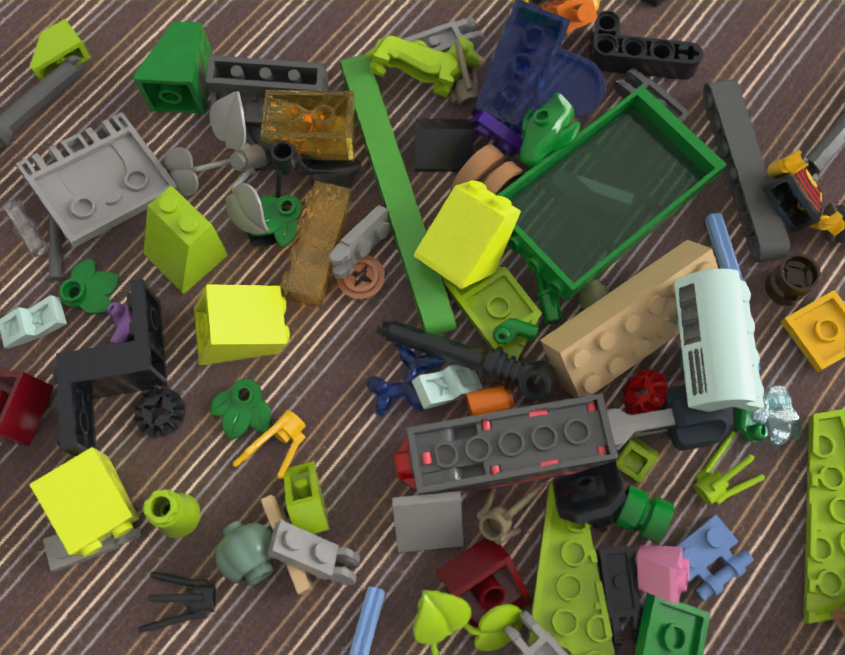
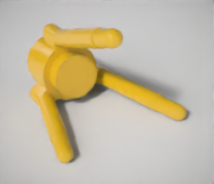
[233,410,306,479]

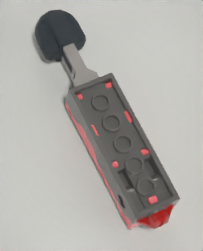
[394,385,733,495]

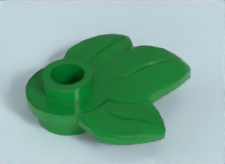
[251,195,303,248]
[59,258,120,314]
[210,379,271,440]

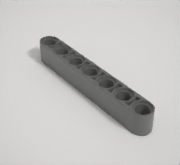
[703,79,790,262]

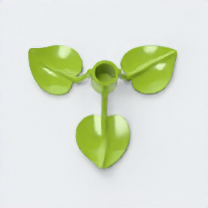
[413,590,524,655]

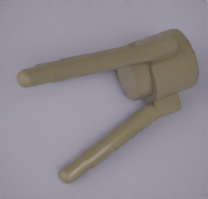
[449,39,481,108]
[477,483,545,545]

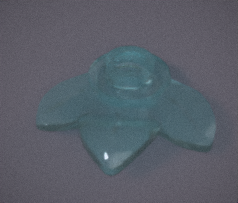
[751,385,802,447]

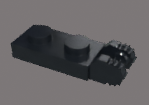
[597,546,643,647]

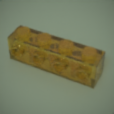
[281,181,351,308]

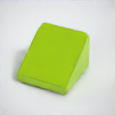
[616,437,659,484]

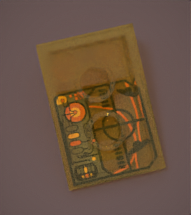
[261,90,356,160]

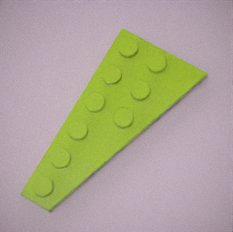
[527,481,615,655]

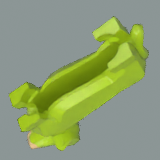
[365,36,486,98]

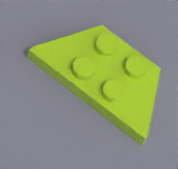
[441,266,542,361]

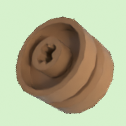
[450,144,525,195]

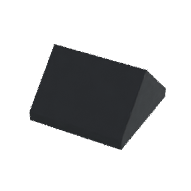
[415,118,474,172]

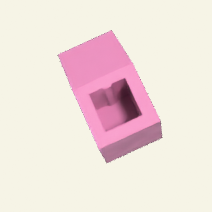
[637,545,689,603]

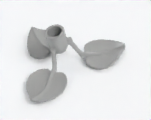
[165,91,270,234]

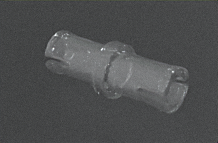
[3,199,49,257]

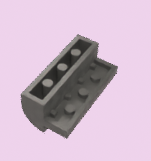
[206,55,328,128]

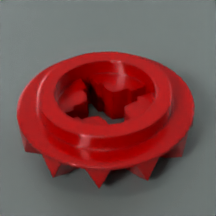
[620,368,668,415]

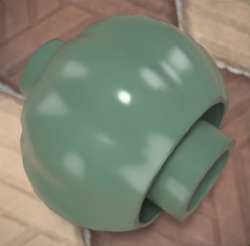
[215,521,277,586]

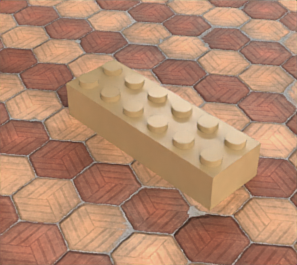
[540,240,718,398]

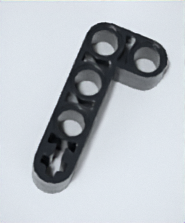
[589,10,703,80]

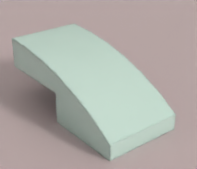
[0,295,67,348]
[412,364,483,409]

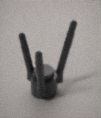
[138,572,216,633]

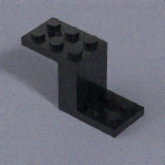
[53,279,168,457]

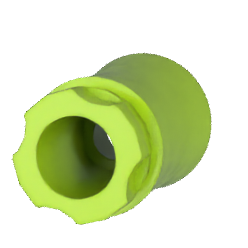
[143,490,201,538]

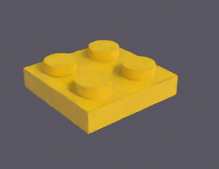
[781,290,845,373]

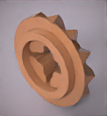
[337,255,385,301]

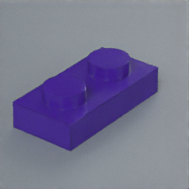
[469,111,523,156]

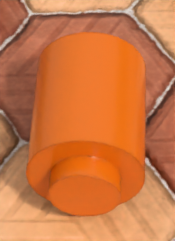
[465,384,515,416]

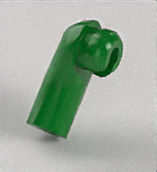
[493,318,539,344]
[733,407,768,443]

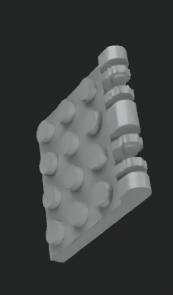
[15,112,178,248]

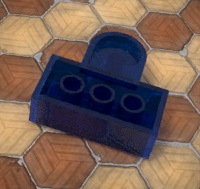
[471,0,605,136]

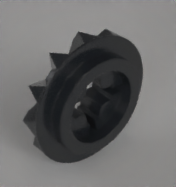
[133,387,185,437]

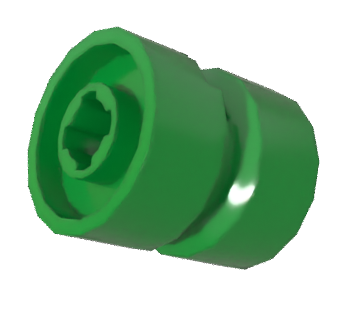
[613,485,674,544]

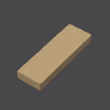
[261,494,314,595]

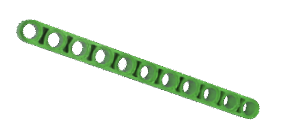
[340,54,456,335]

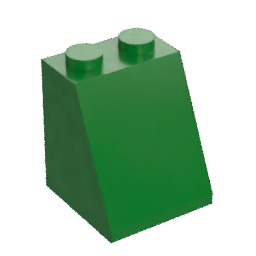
[134,21,213,114]

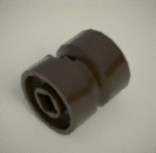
[765,253,821,306]

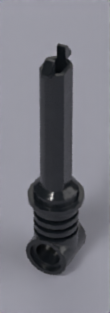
[376,321,556,401]

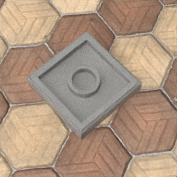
[392,491,464,553]

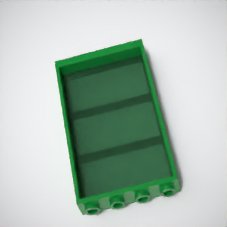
[496,86,727,302]

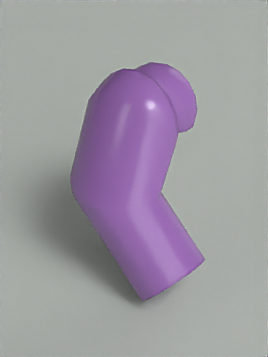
[107,302,133,344]

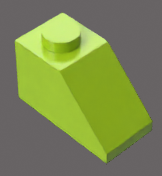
[30,19,91,81]
[284,461,329,535]

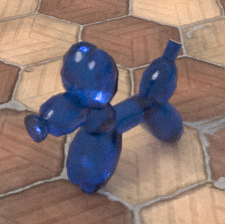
[366,344,443,417]

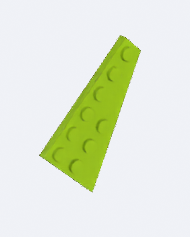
[804,409,845,624]

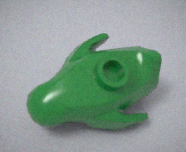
[519,92,581,169]

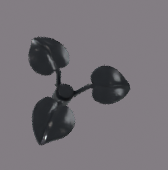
[245,123,362,247]

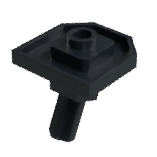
[552,461,627,532]

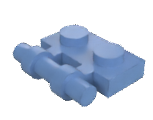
[676,515,754,602]

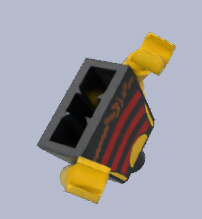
[762,150,845,236]

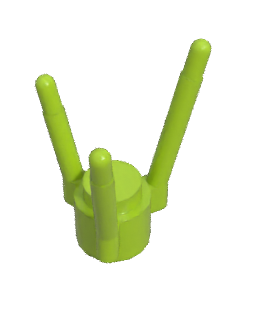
[693,431,765,505]

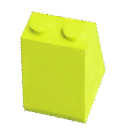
[414,180,521,289]
[194,284,290,365]
[29,447,139,558]

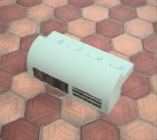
[674,269,764,412]

